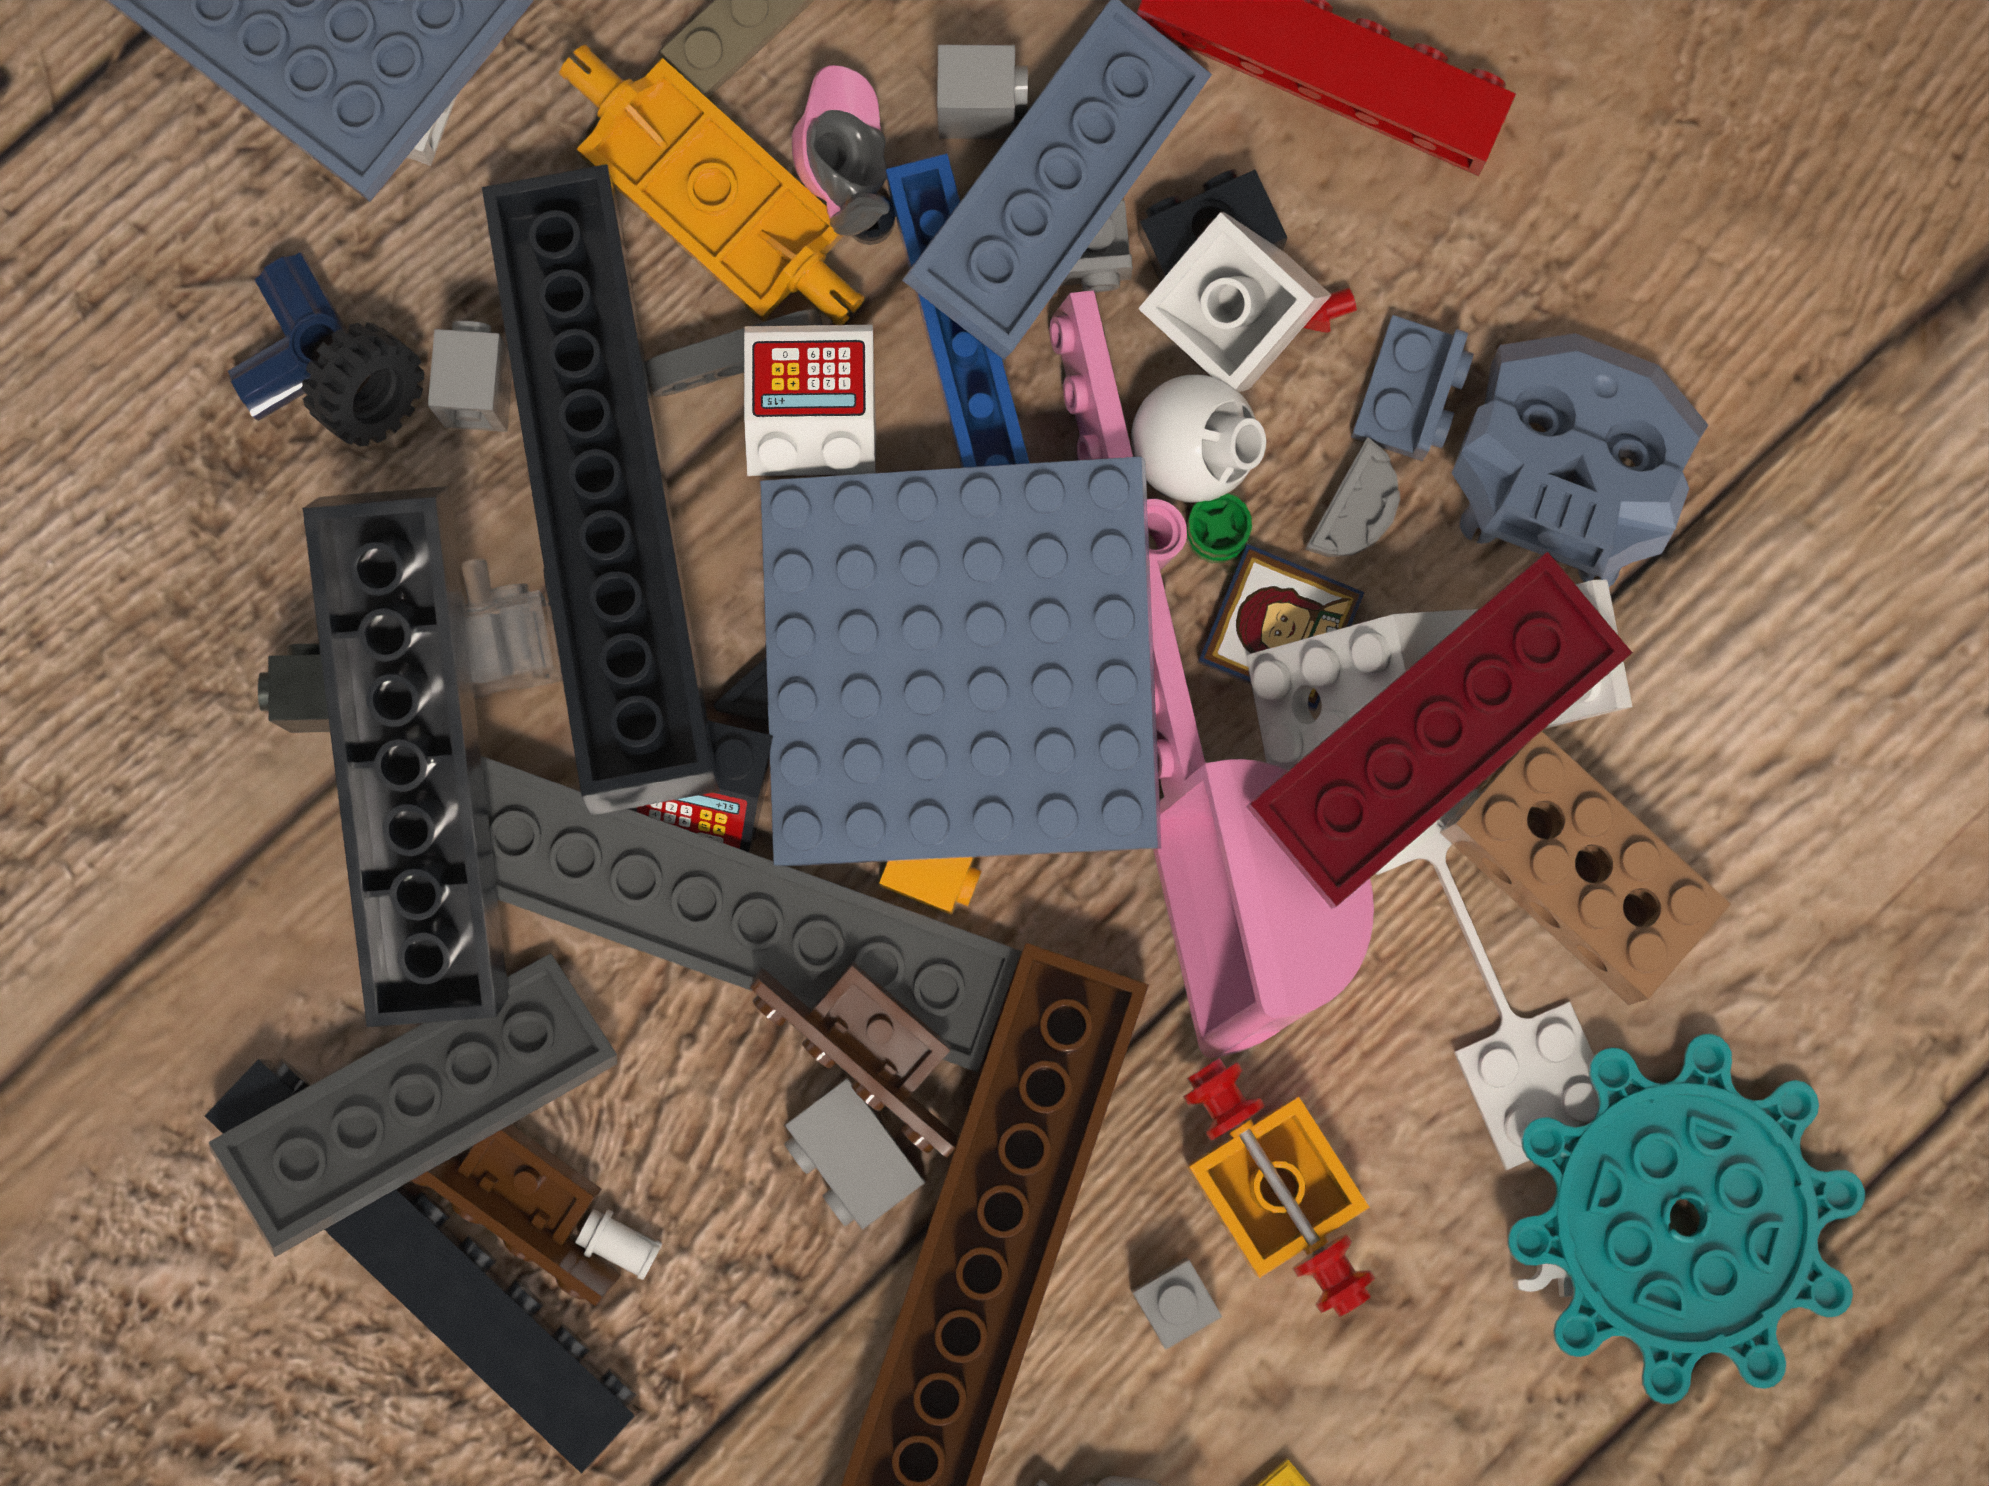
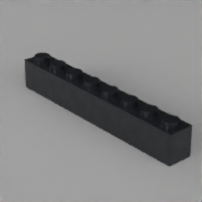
[205,1059,641,1474]

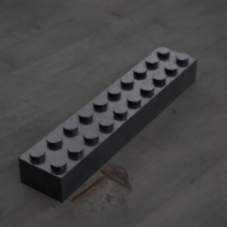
[482,164,720,815]

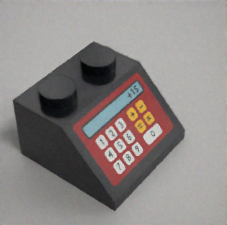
[628,721,773,853]

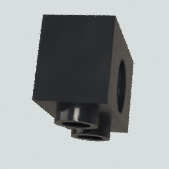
[1138,169,1288,282]

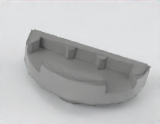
[1305,437,1400,557]

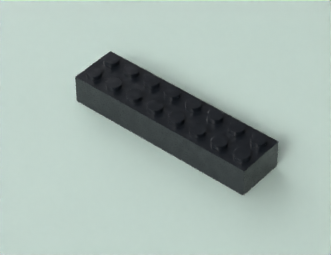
[302,486,509,1027]

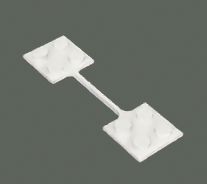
[1376,788,1599,1170]

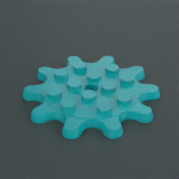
[1507,1034,1865,1404]

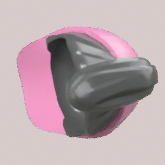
[792,65,890,236]

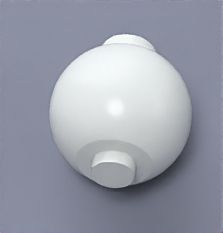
[1131,375,1266,502]

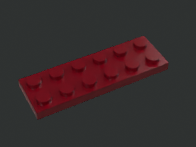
[1246,552,1633,909]

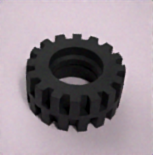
[302,322,424,447]

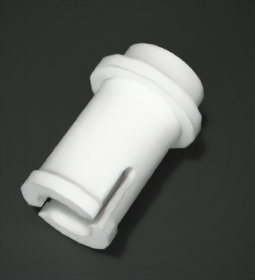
[576,1209,663,1280]

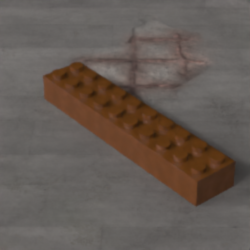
[841,943,1149,1486]

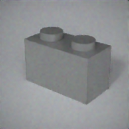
[937,45,1028,139]
[428,321,512,432]
[784,1079,926,1230]

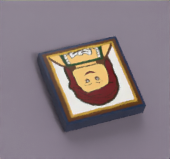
[1198,544,1365,711]

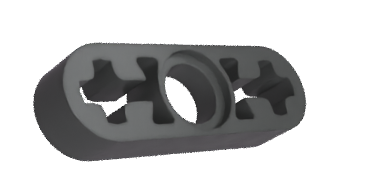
[646,309,823,397]

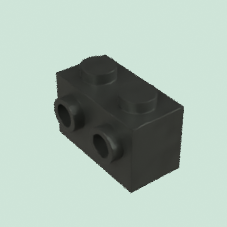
[258,644,330,733]

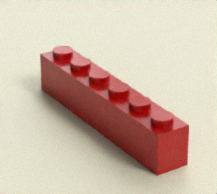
[1137,0,1516,176]

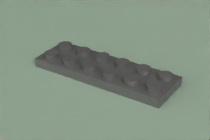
[209,953,617,1257]

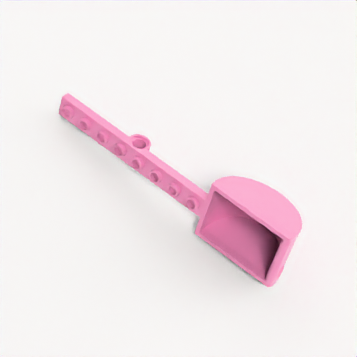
[1049,290,1374,1058]

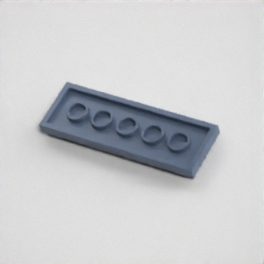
[902,0,1212,360]

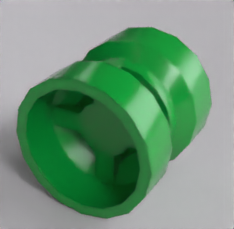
[1186,493,1252,564]

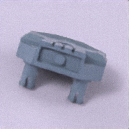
[1452,333,1708,587]

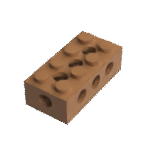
[1439,731,1731,1005]

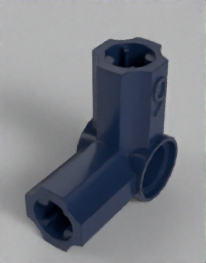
[228,252,349,421]

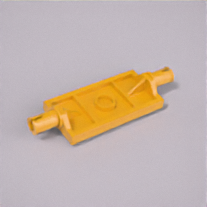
[559,44,865,325]

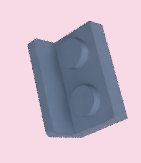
[1351,315,1474,461]

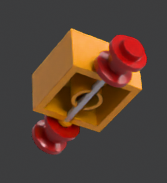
[1183,1058,1375,1317]

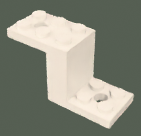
[1246,579,1632,771]

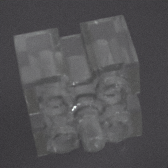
[461,559,563,699]

